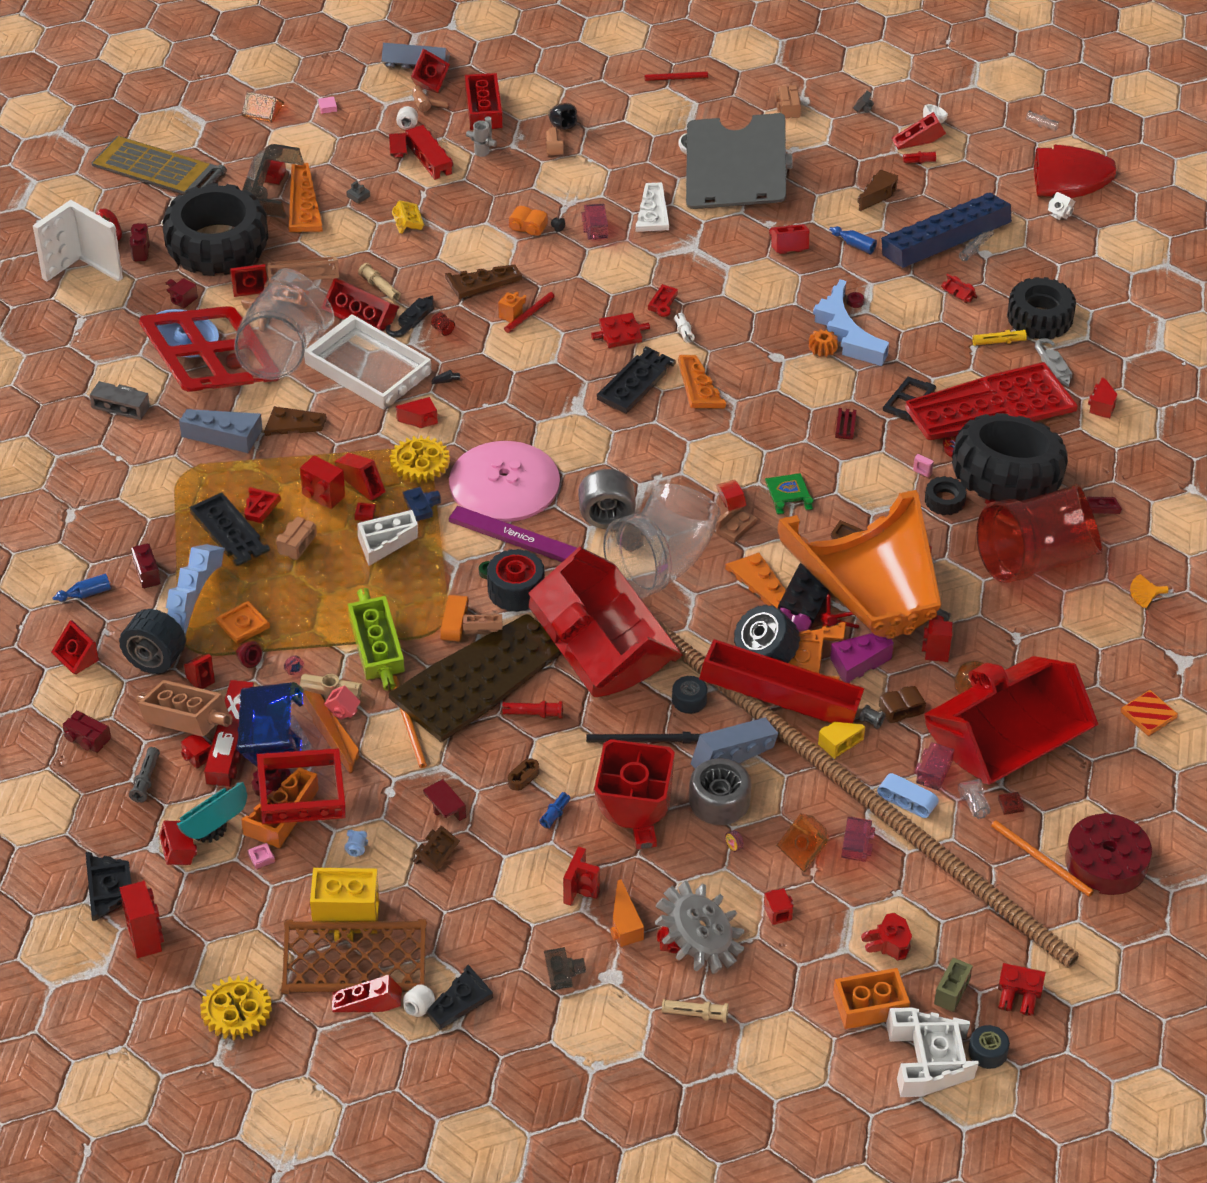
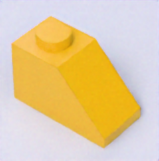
[818,722,865,759]

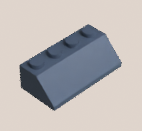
[381,43,450,69]

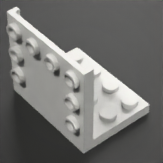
[33,200,123,281]

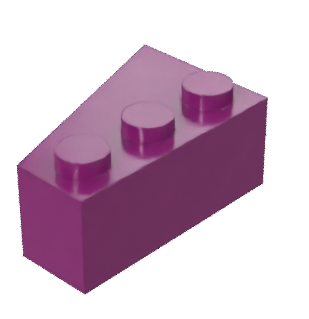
[830,633,894,683]

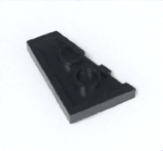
[427,964,493,1030]

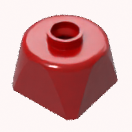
[594,739,675,829]

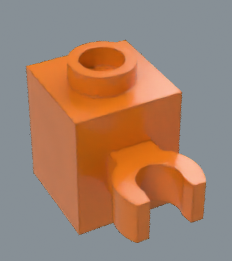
[498,292,526,322]

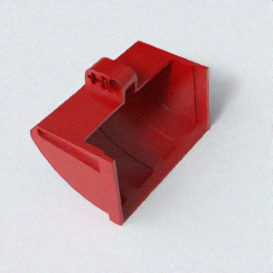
[528,546,683,697]
[924,656,1099,785]

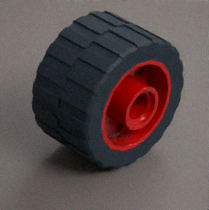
[487,549,545,612]

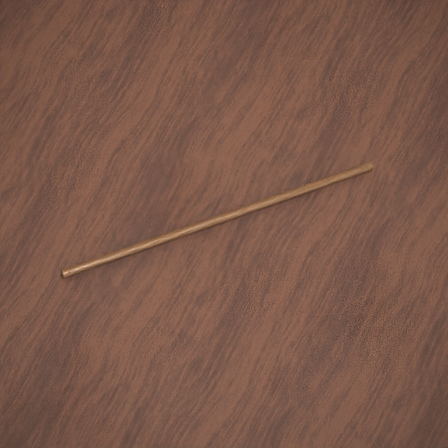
[657,619,1079,968]

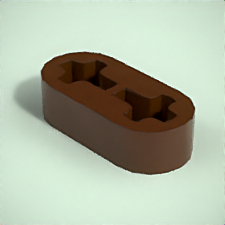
[508,758,539,791]

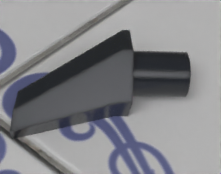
[431,370,460,384]

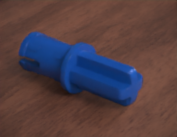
[539,792,571,828]

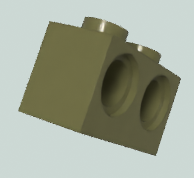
[934,958,973,1012]

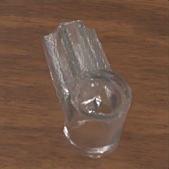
[958,779,991,819]

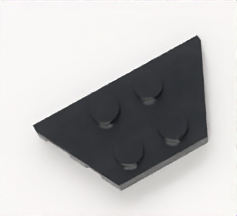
[85,852,132,921]

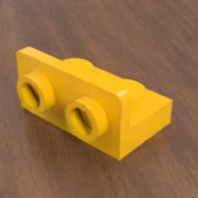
[392,200,424,234]

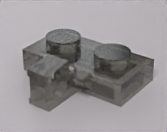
[544,947,586,991]

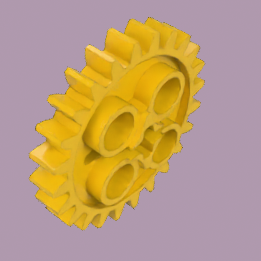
[390,435,450,483]
[200,975,272,1040]

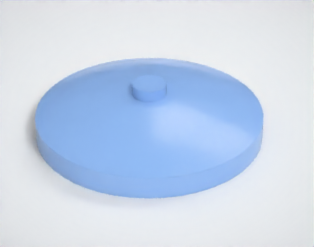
[156,309,219,358]

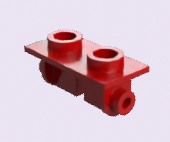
[941,274,977,303]

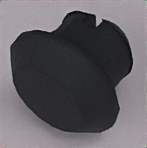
[551,217,565,232]

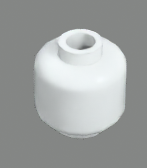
[396,106,418,130]
[403,985,435,1017]

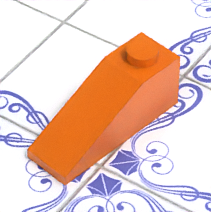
[610,879,644,947]

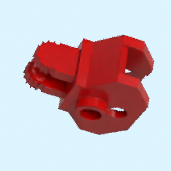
[861,913,912,961]

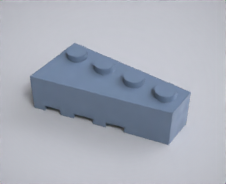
[179,409,263,453]
[690,717,778,769]

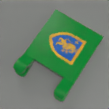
[765,473,813,514]

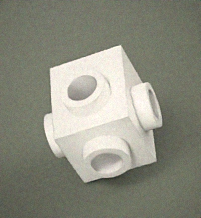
[1048,192,1076,220]

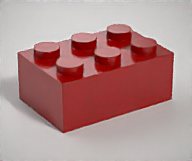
[119,880,164,959]

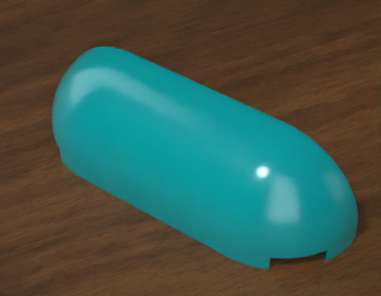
[177,782,247,839]

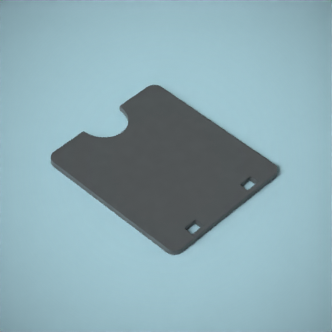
[686,113,786,209]

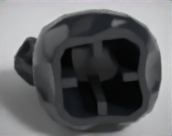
[548,103,577,130]

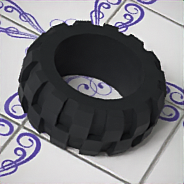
[162,183,269,276]
[952,413,1068,506]

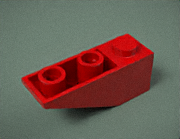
[332,975,402,1012]

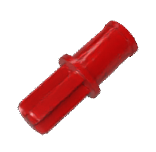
[903,151,936,164]

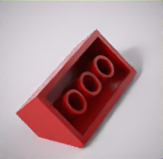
[321,278,400,332]

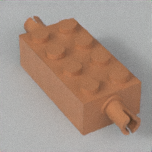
[136,680,232,736]

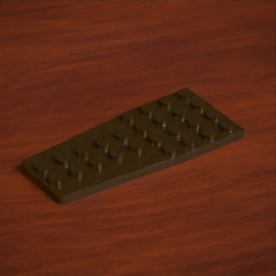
[389,614,562,742]

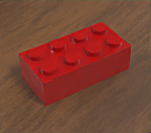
[465,73,503,130]

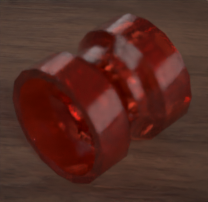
[431,312,455,336]

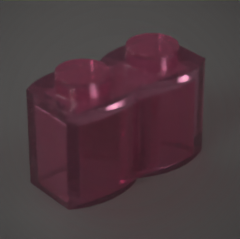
[841,816,875,862]

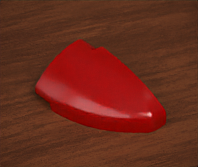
[1034,144,1117,198]

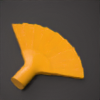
[1130,574,1168,608]

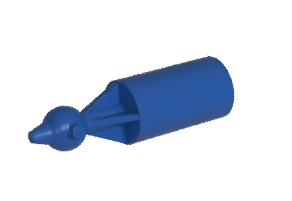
[829,226,877,254]
[52,573,111,602]

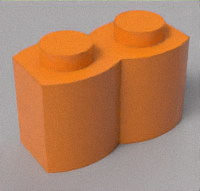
[509,206,548,236]

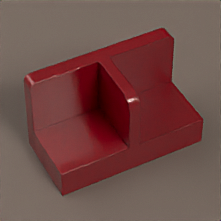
[423,779,466,821]

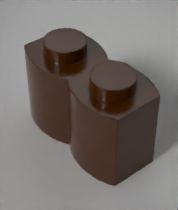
[879,686,926,723]

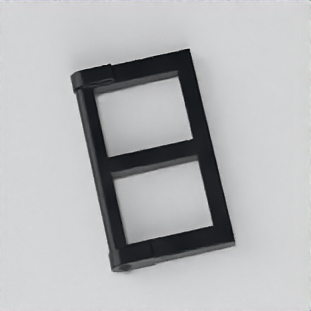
[883,377,936,421]

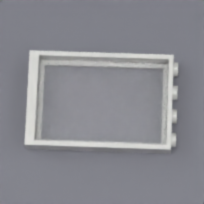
[304,314,432,410]

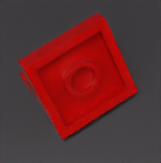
[563,846,600,906]

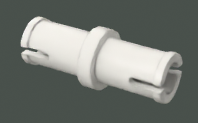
[674,313,695,343]

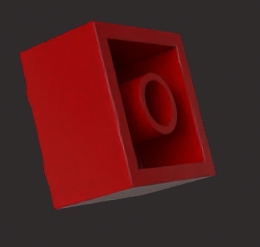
[300,455,346,509]

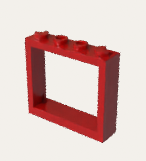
[257,748,346,825]

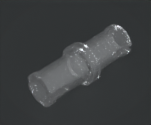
[1025,110,1059,131]

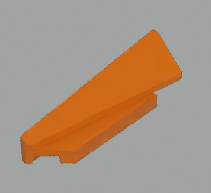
[302,690,359,774]

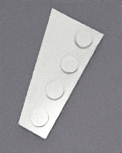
[635,182,669,232]

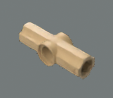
[300,674,362,699]

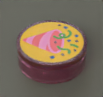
[725,830,744,852]

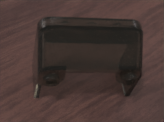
[242,144,304,219]

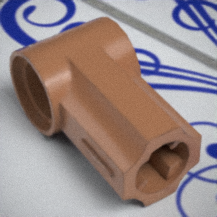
[546,127,563,156]

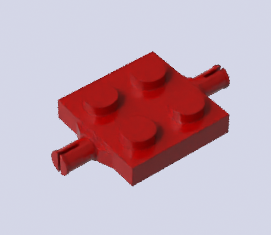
[591,312,650,348]

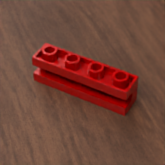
[405,125,453,180]

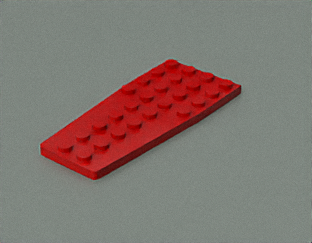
[905,362,1078,440]

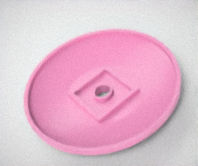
[449,441,560,522]

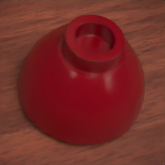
[236,641,263,668]

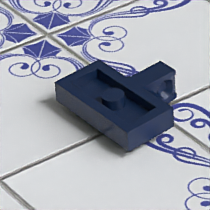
[403,487,441,521]

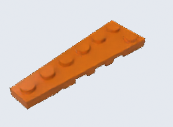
[289,163,323,232]

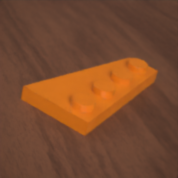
[678,355,727,409]

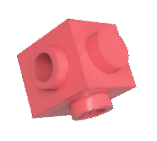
[324,685,361,720]

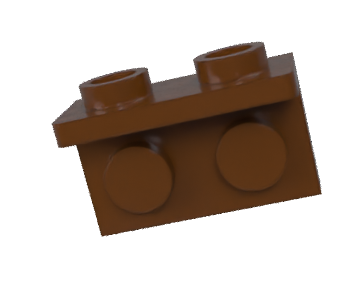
[413,826,460,872]

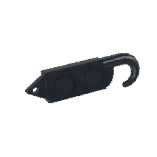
[386,295,434,337]

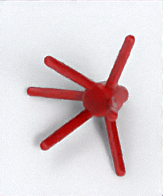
[820,594,859,640]

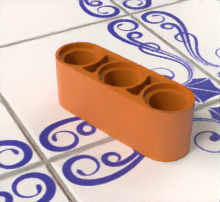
[440,595,469,642]

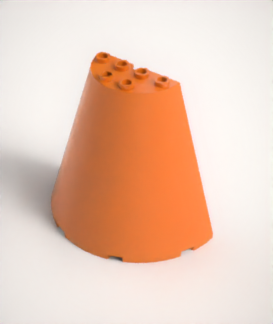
[777,490,941,639]

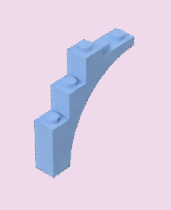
[813,279,889,366]
[166,544,225,637]

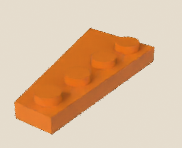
[725,553,786,608]

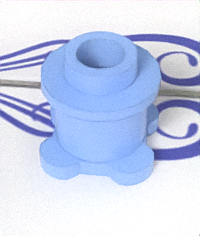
[344,830,368,857]

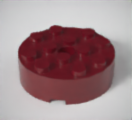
[1065,813,1152,895]

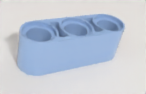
[877,773,939,818]

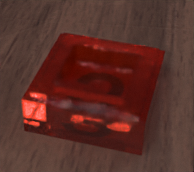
[998,792,1024,815]

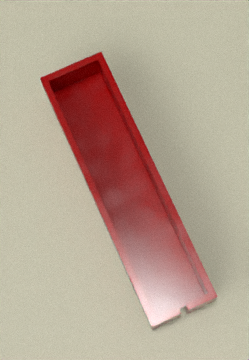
[699,639,865,723]

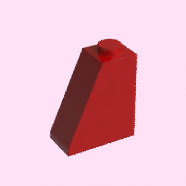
[335,453,386,501]

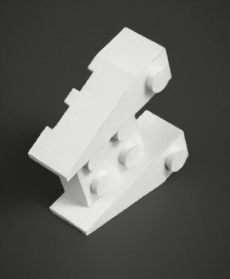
[886,1007,979,1097]

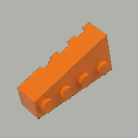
[241,768,319,848]

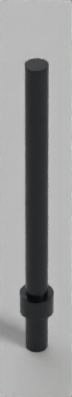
[586,732,701,744]

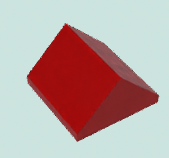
[411,49,450,93]
[51,620,99,674]

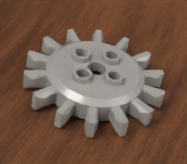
[655,881,744,974]

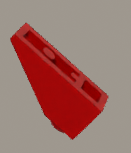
[892,112,946,150]

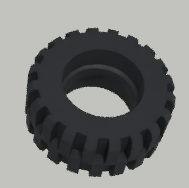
[1007,277,1076,339]

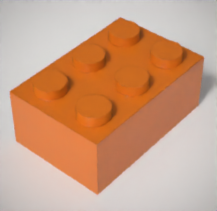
[833,968,910,1029]

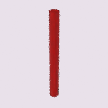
[644,71,708,81]
[504,292,555,333]

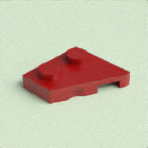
[244,487,281,523]

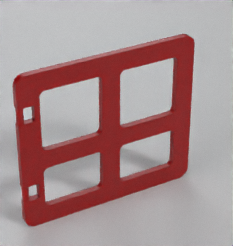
[139,306,281,392]

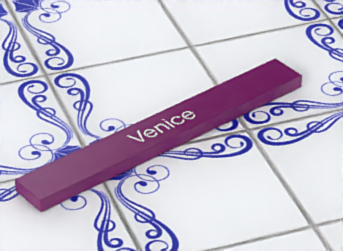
[449,505,577,562]

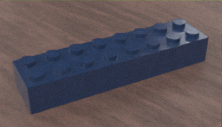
[881,193,1012,268]

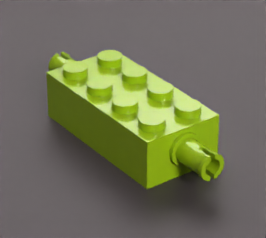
[348,588,405,691]

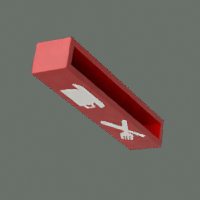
[204,680,258,787]

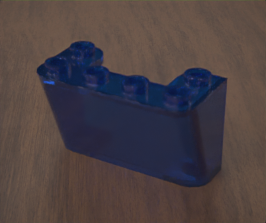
[237,682,304,767]

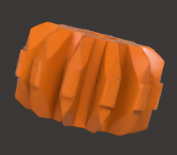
[808,329,838,358]

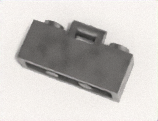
[90,381,150,420]

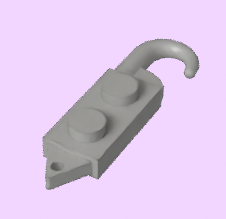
[1035,338,1072,387]

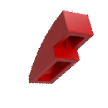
[716,479,747,511]

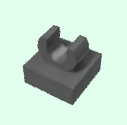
[853,91,874,113]
[346,181,370,204]

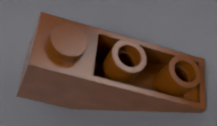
[857,170,898,211]

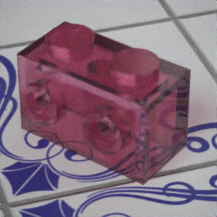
[581,204,608,240]
[914,742,954,791]

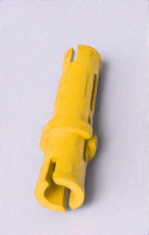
[972,330,1027,346]

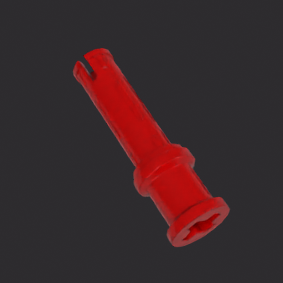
[502,700,563,719]

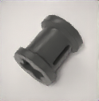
[859,705,886,729]

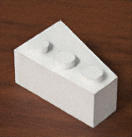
[358,510,418,566]

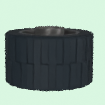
[734,605,800,663]
[119,609,186,674]

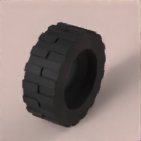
[925,476,967,515]

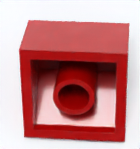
[230,264,268,297]

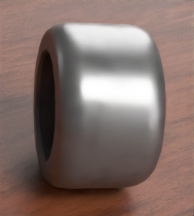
[578,469,636,529]
[689,758,751,825]

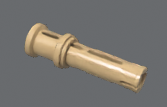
[358,263,401,302]
[662,999,729,1023]

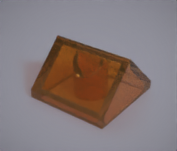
[242,91,284,123]

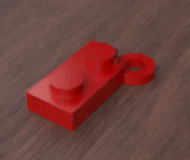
[648,284,678,317]

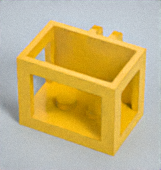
[310,868,380,942]

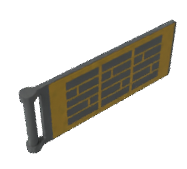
[91,136,227,194]

